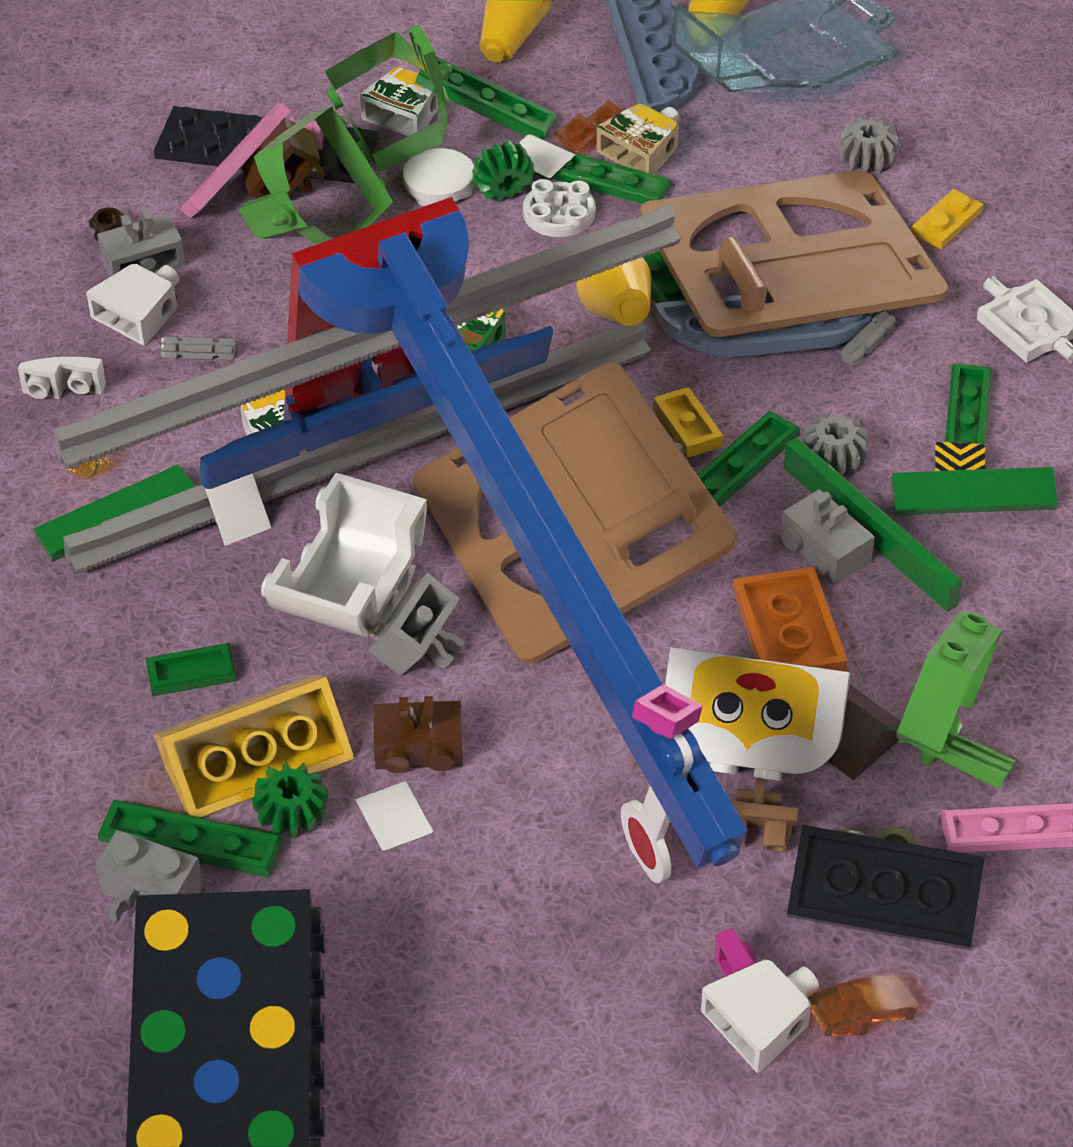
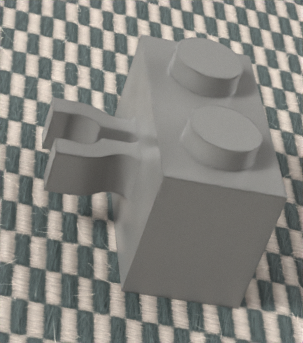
[97,208,186,276]
[780,489,875,584]
[367,573,464,676]
[95,830,203,928]

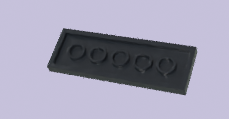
[154,106,378,184]

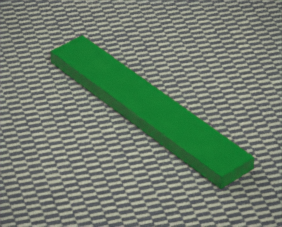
[784,437,962,612]

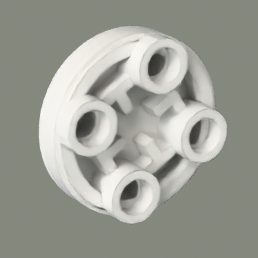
[403,148,475,206]
[523,179,596,237]

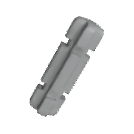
[841,311,896,367]
[160,336,236,360]

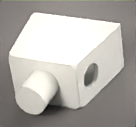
[86,264,179,346]
[701,960,819,1074]

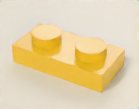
[911,189,984,250]
[653,387,723,458]

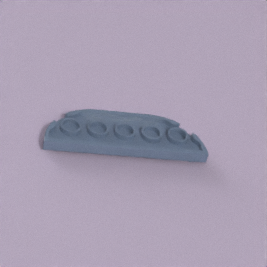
[604,0,698,112]
[654,293,875,359]

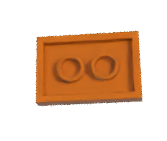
[733,566,847,672]

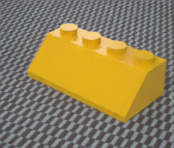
[153,674,355,818]

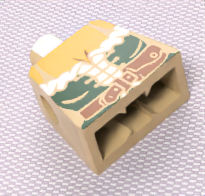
[597,104,680,175]

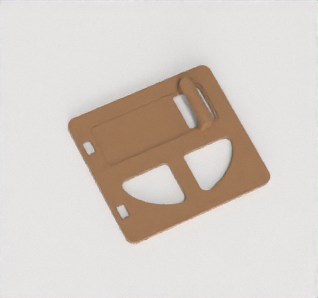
[640,170,948,337]
[413,362,738,664]

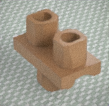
[731,777,798,852]

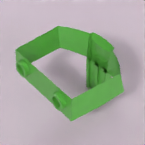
[325,25,452,172]
[238,106,393,245]
[897,611,1016,789]

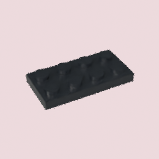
[787,825,985,950]

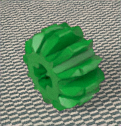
[472,140,535,201]
[252,760,328,838]

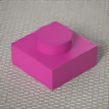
[632,684,703,739]
[714,928,757,976]

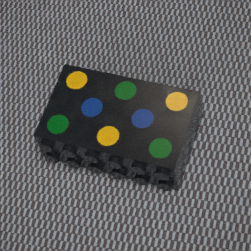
[126,889,326,1147]

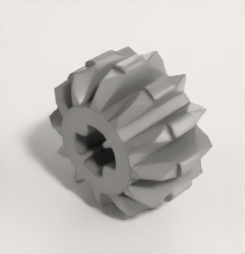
[838,117,899,174]
[802,412,869,476]

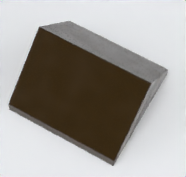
[828,684,901,780]

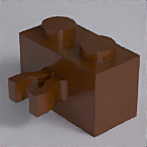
[242,117,325,199]
[373,696,463,773]

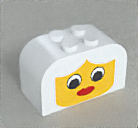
[665,647,850,780]

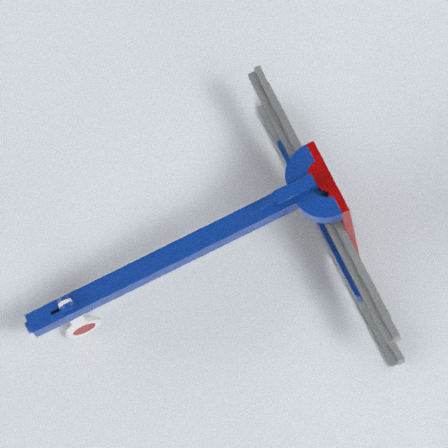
[53,197,748,883]

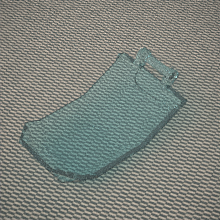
[671,0,899,94]

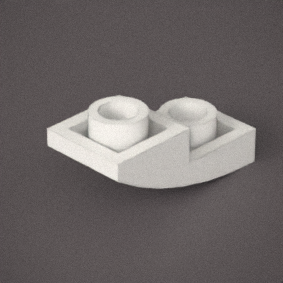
[18,357,106,399]

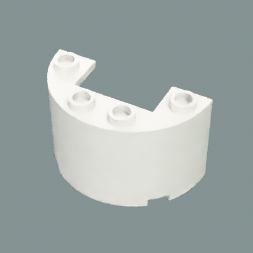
[261,473,427,638]

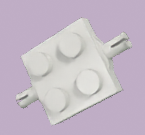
[977,276,1073,363]

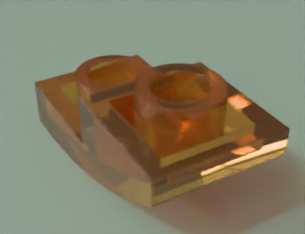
[553,100,623,155]
[808,973,919,1037]

